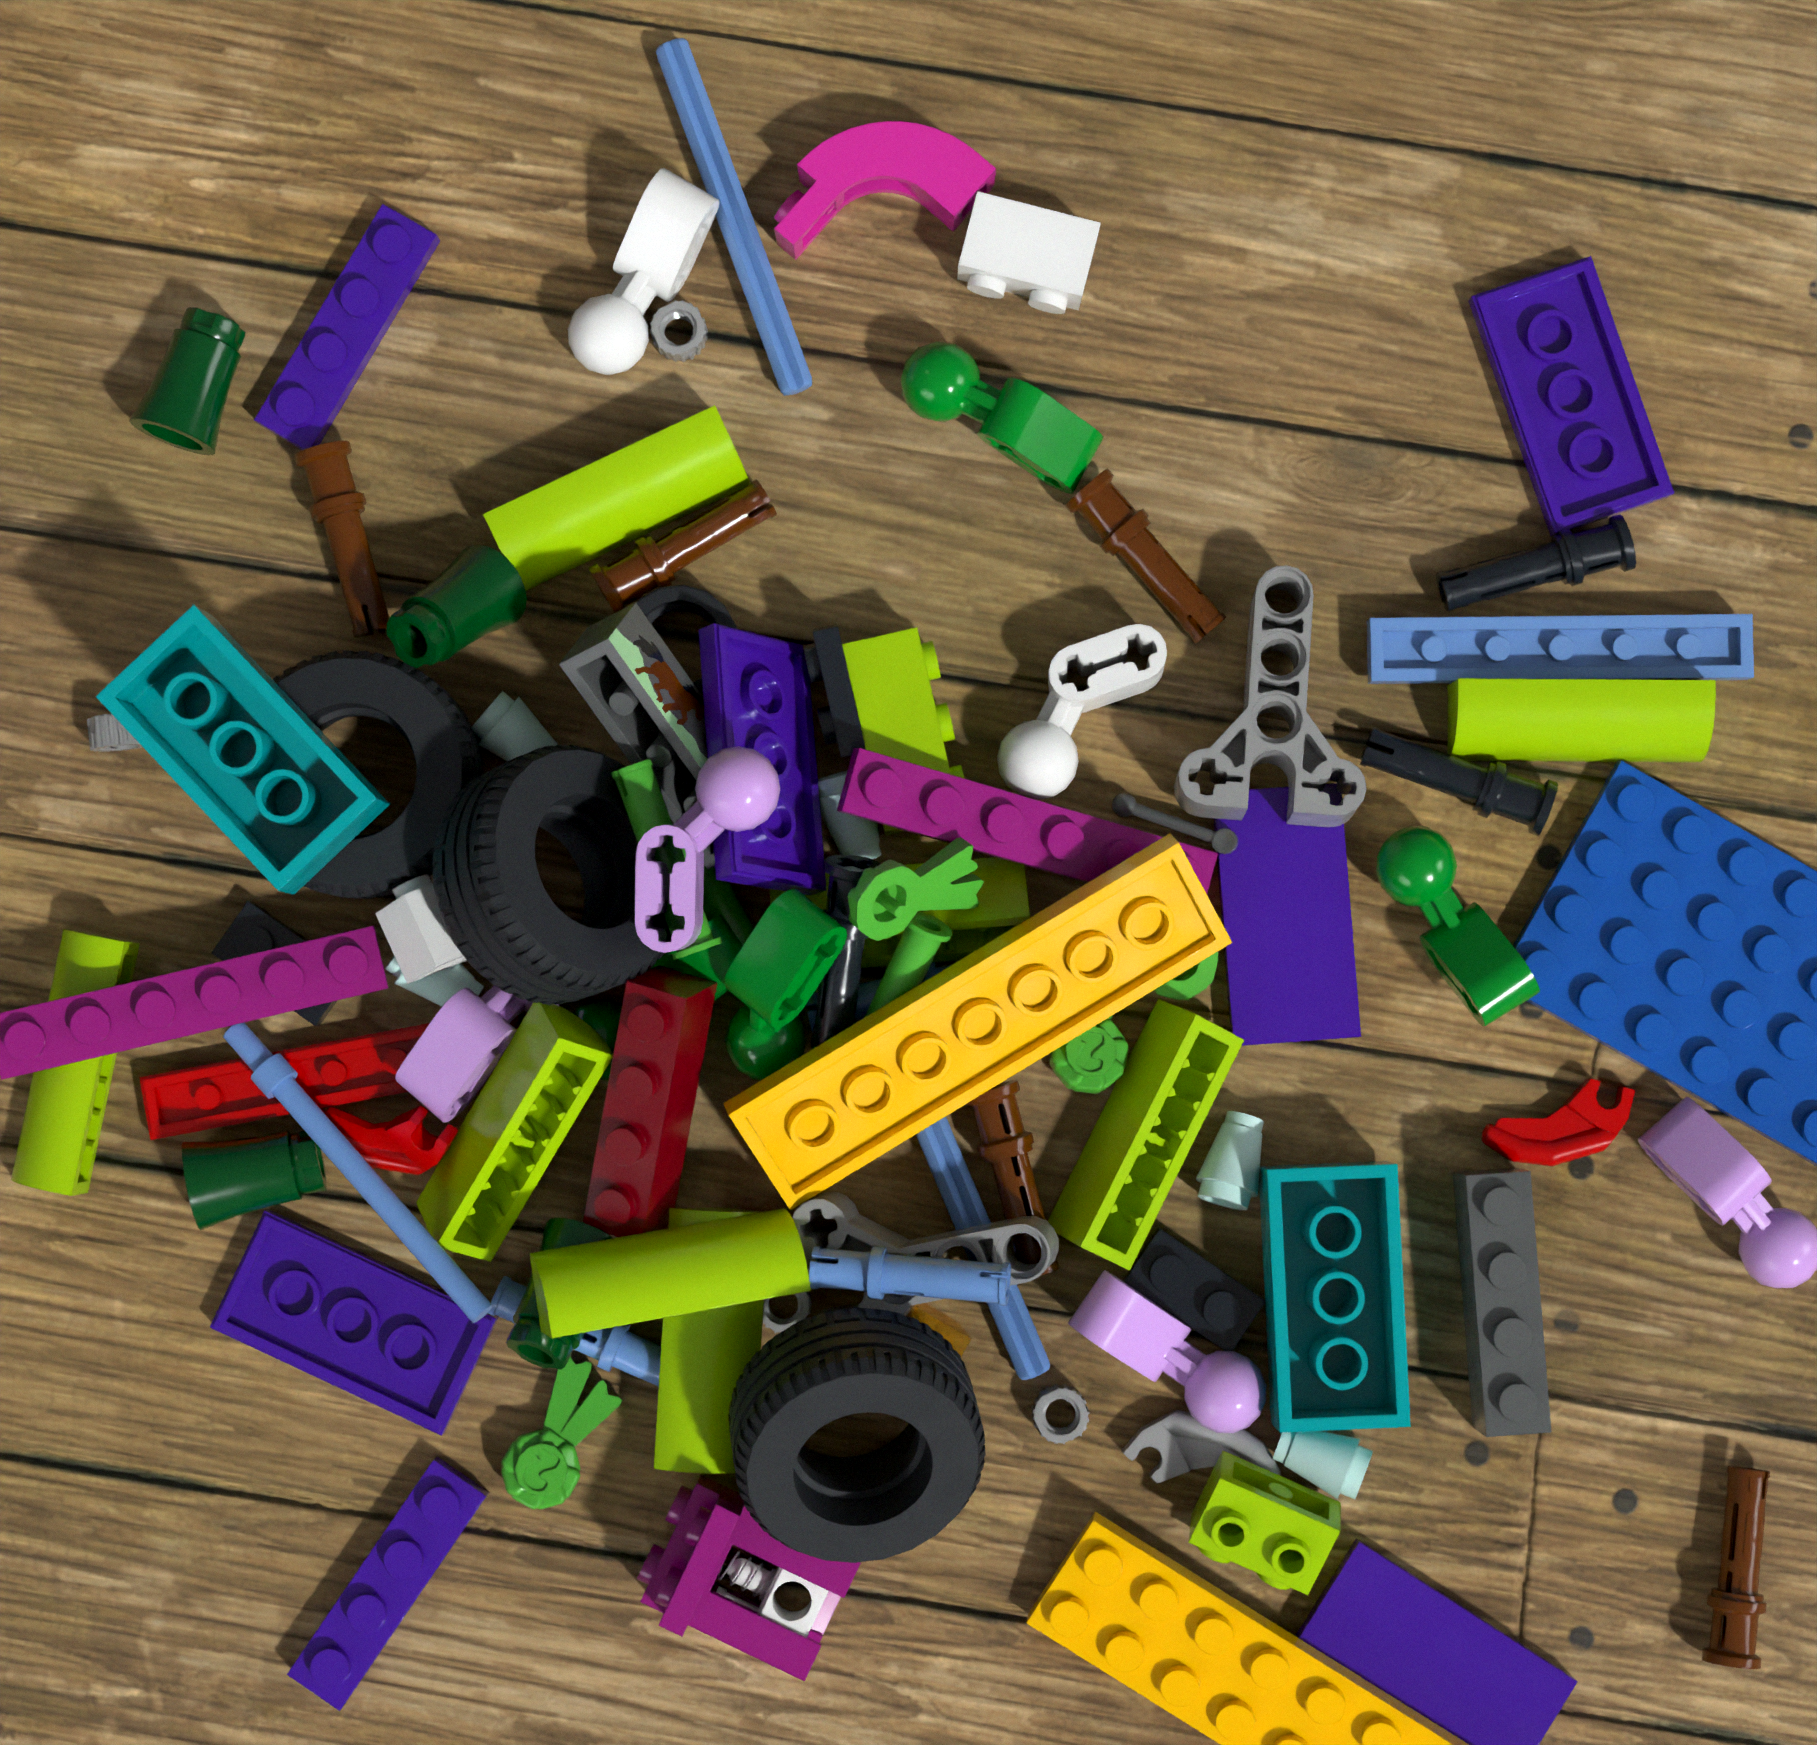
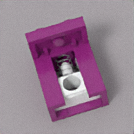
[637,1475,861,1682]

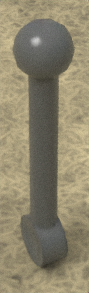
[1112,792,1239,854]

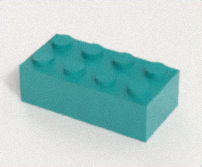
[95,605,390,895]
[1259,1161,1411,1433]

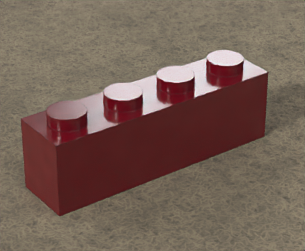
[583,965,717,1237]

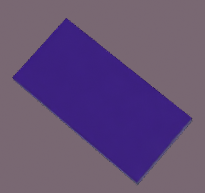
[1468,256,1674,537]
[699,623,827,896]
[1214,783,1361,1046]
[210,1209,499,1436]
[1295,1538,1578,1745]

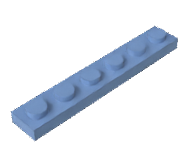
[1367,614,1754,684]

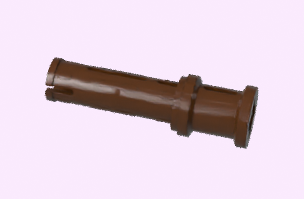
[294,440,390,638]
[1065,468,1226,644]
[588,479,777,613]
[966,1080,1060,1276]
[1701,1466,1770,1669]

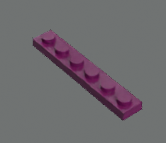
[837,748,1218,894]
[0,926,389,1080]

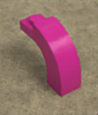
[774,121,996,260]

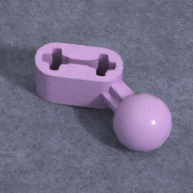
[635,746,780,953]
[395,986,561,1123]
[1638,1097,1817,1288]
[1068,1270,1266,1433]

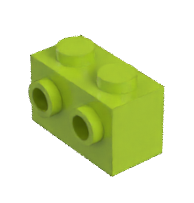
[1188,1450,1341,1595]

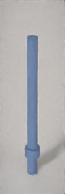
[223,1022,493,1323]

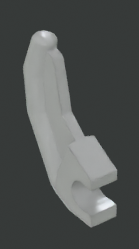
[1121,1410,1281,1484]

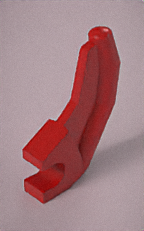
[1481,1078,1635,1167]
[320,1106,459,1175]

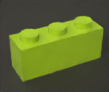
[842,627,965,836]

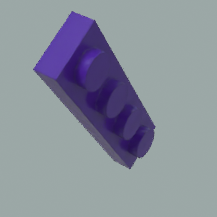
[254,204,440,450]
[287,1456,490,1711]

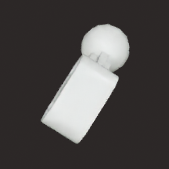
[568,168,720,375]
[997,624,1167,800]

